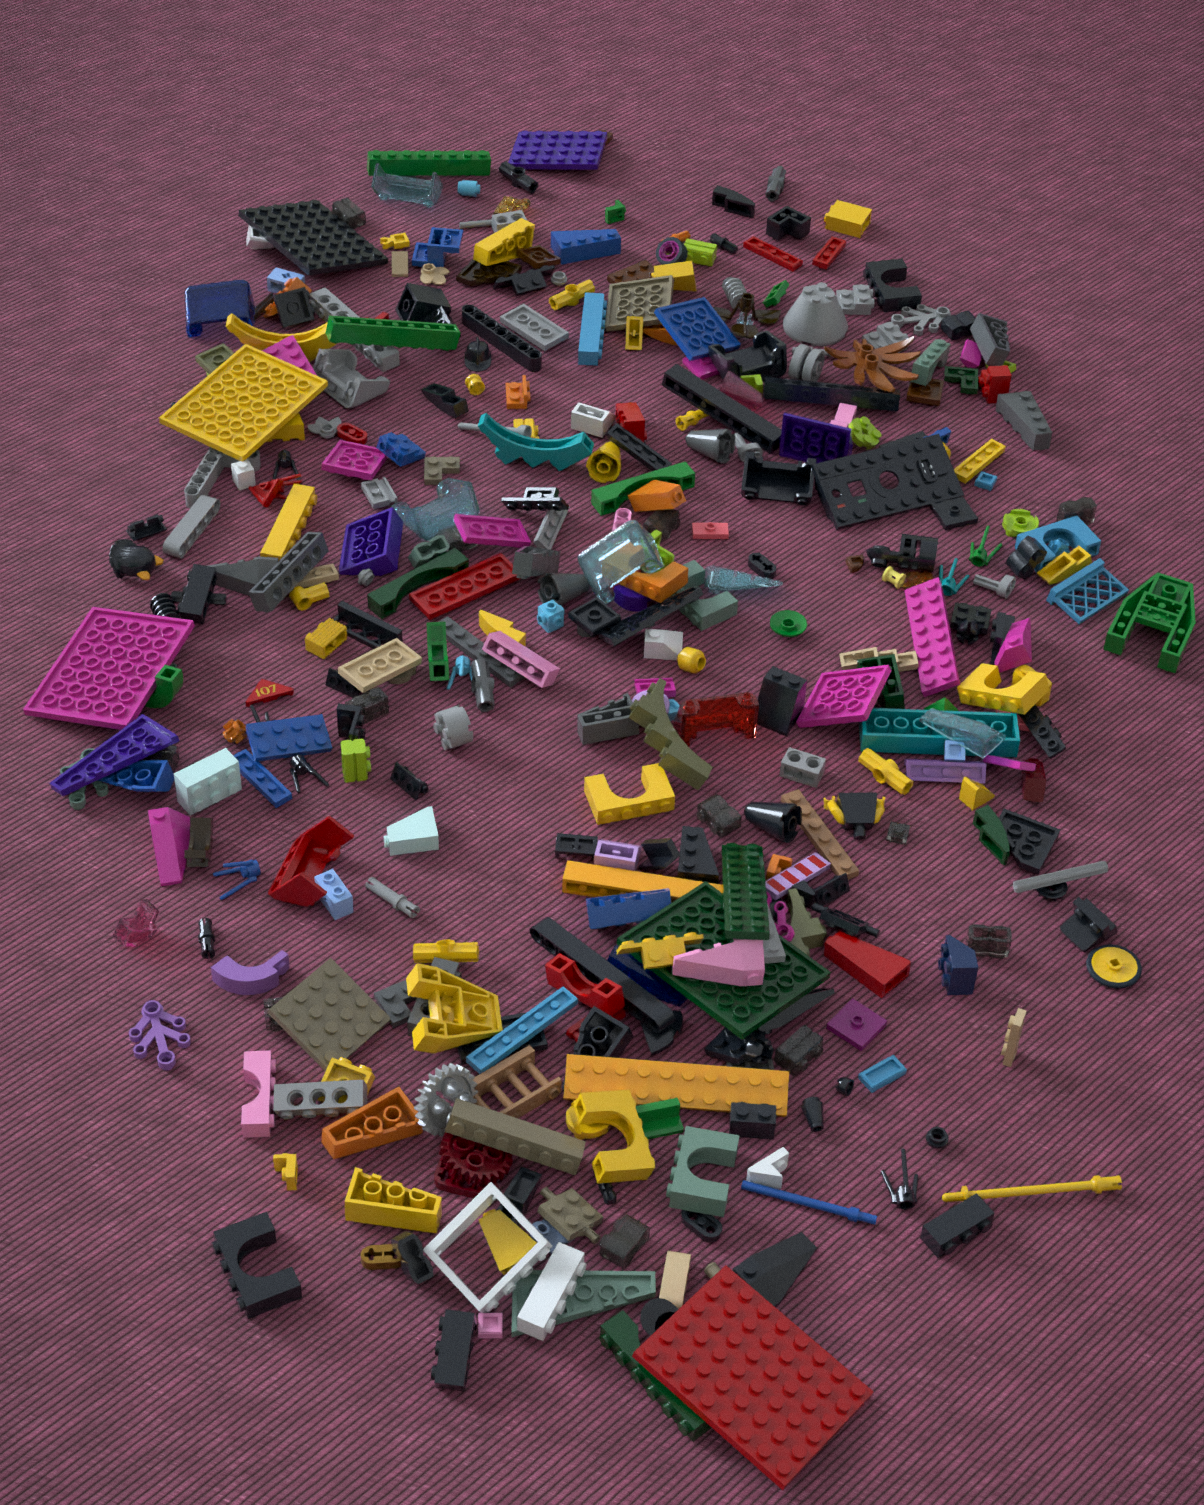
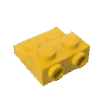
[316,1057,375,1103]

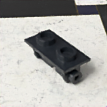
[126,514,167,542]
[325,668,361,699]
[390,762,429,800]
[812,873,850,906]

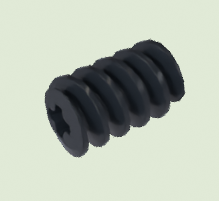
[150,593,180,618]

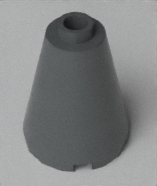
[686,429,736,464]
[538,573,590,606]

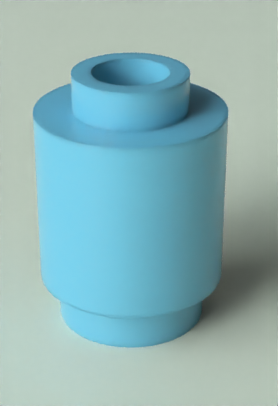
[458,180,480,197]

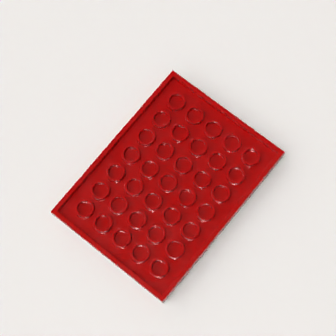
[632,1265,874,1490]

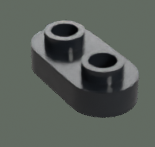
[681,1210,722,1242]

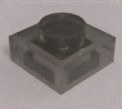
[886,821,910,845]

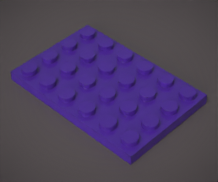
[508,131,607,170]

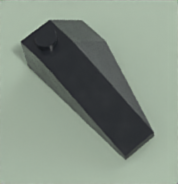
[562,1006,634,1090]

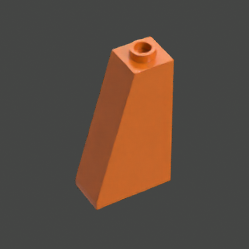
[628,480,686,512]

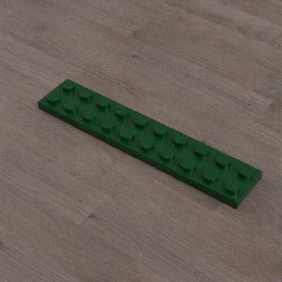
[721,843,770,940]

